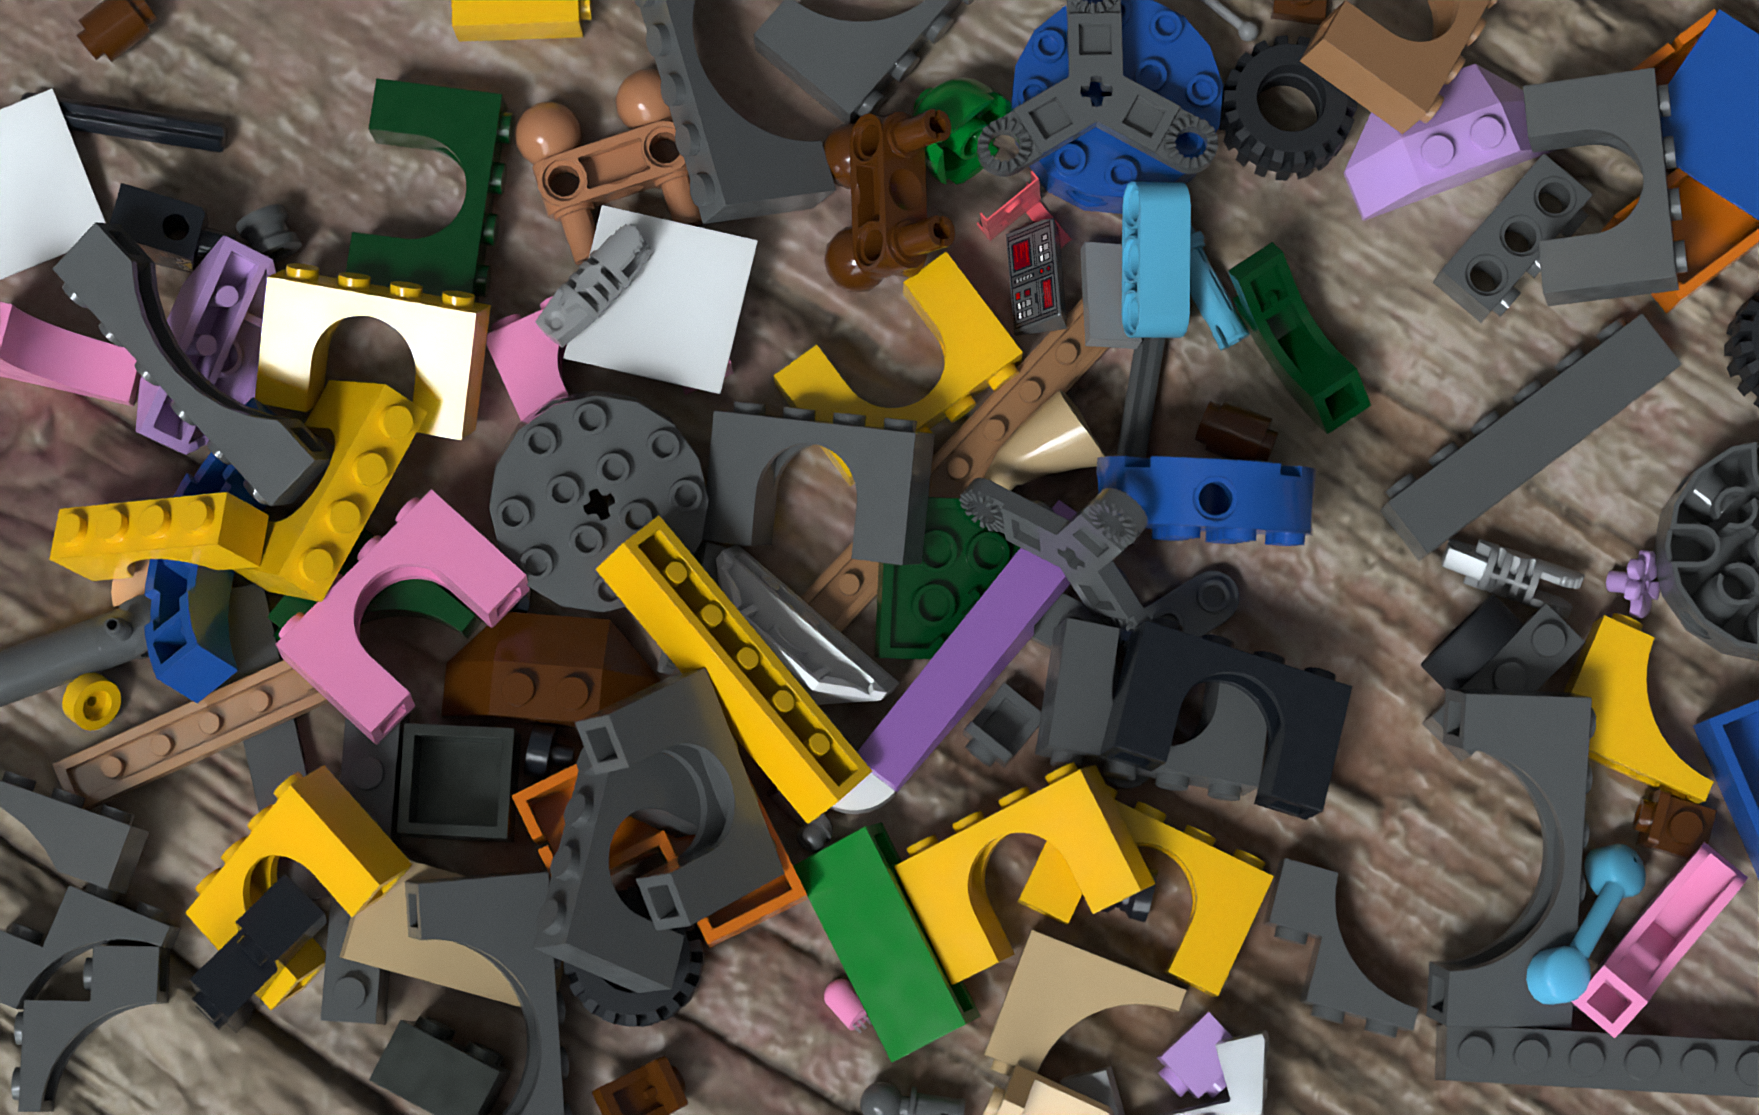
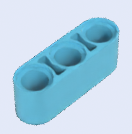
[1121,181,1191,338]

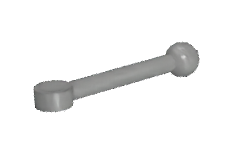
[1201,0,1259,42]

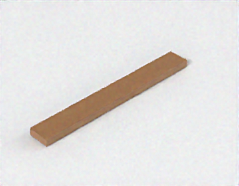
[800,298,1111,633]

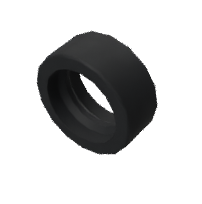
[1421,595,1523,691]

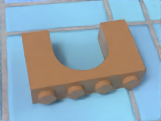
[1300,0,1497,134]

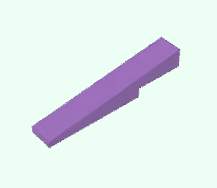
[857,500,1077,792]

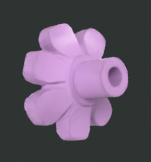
[1606,550,1660,618]

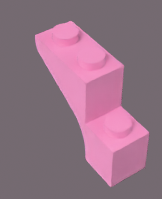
[1571,842,1748,1038]

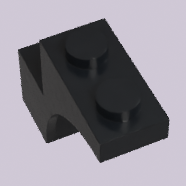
[190,874,327,1033]

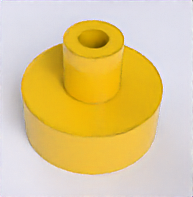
[62,673,121,731]

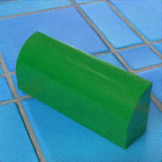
[793,822,981,1063]

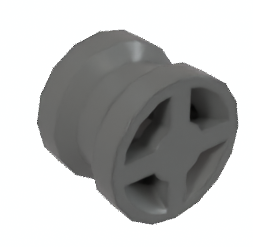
[236,204,302,263]

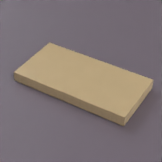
[339,860,564,1007]

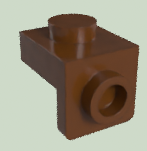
[591,1055,688,1115]

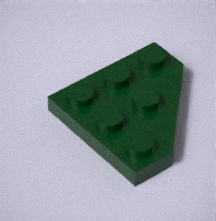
[875,497,1043,659]

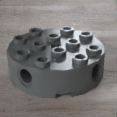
[489,390,708,612]
[1653,442,1759,661]

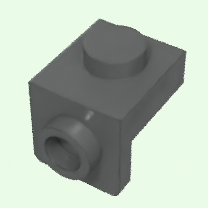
[963,682,1041,768]

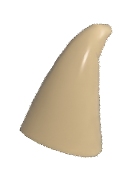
[985,390,1105,491]

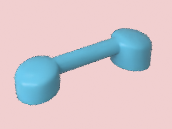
[1526,843,1646,1005]

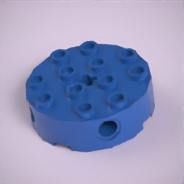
[1011,0,1223,214]
[1096,456,1316,546]

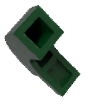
[1228,242,1372,435]

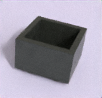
[397,723,521,843]
[369,1015,512,1115]

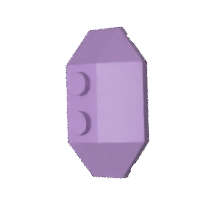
[1343,64,1558,221]
[136,236,276,455]

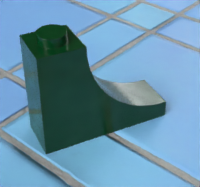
[267,528,482,640]

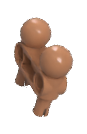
[515,69,703,265]

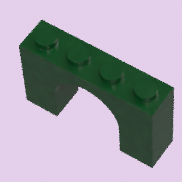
[346,78,515,303]

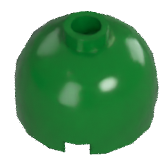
[912,77,1011,185]

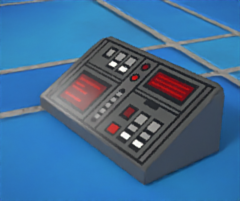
[1006,218,1068,336]

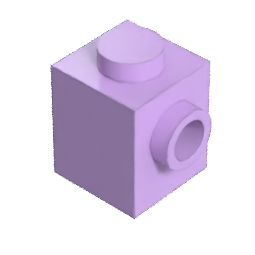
[1157,1012,1232,1099]

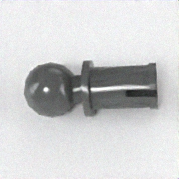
[860,1082,966,1115]

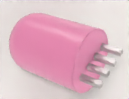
[824,979,872,1034]

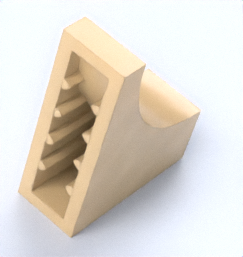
[983,930,1187,1077]

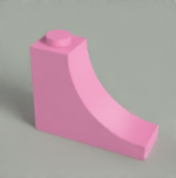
[0,302,141,406]

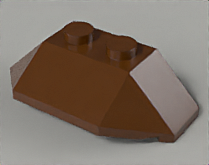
[441,612,661,728]

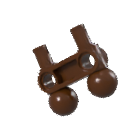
[823,109,955,292]

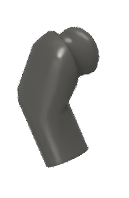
[767,783,833,852]

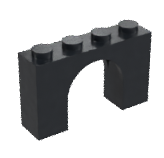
[1099,618,1353,820]

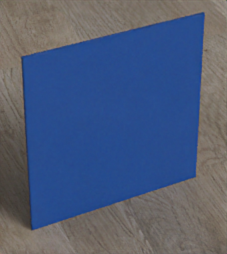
[1661,9,1759,220]

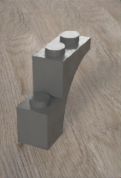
[1263,858,1419,1038]
[0,883,181,1010]
[11,946,171,1112]

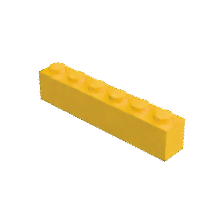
[595,515,872,824]

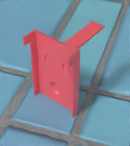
[977,171,1072,248]

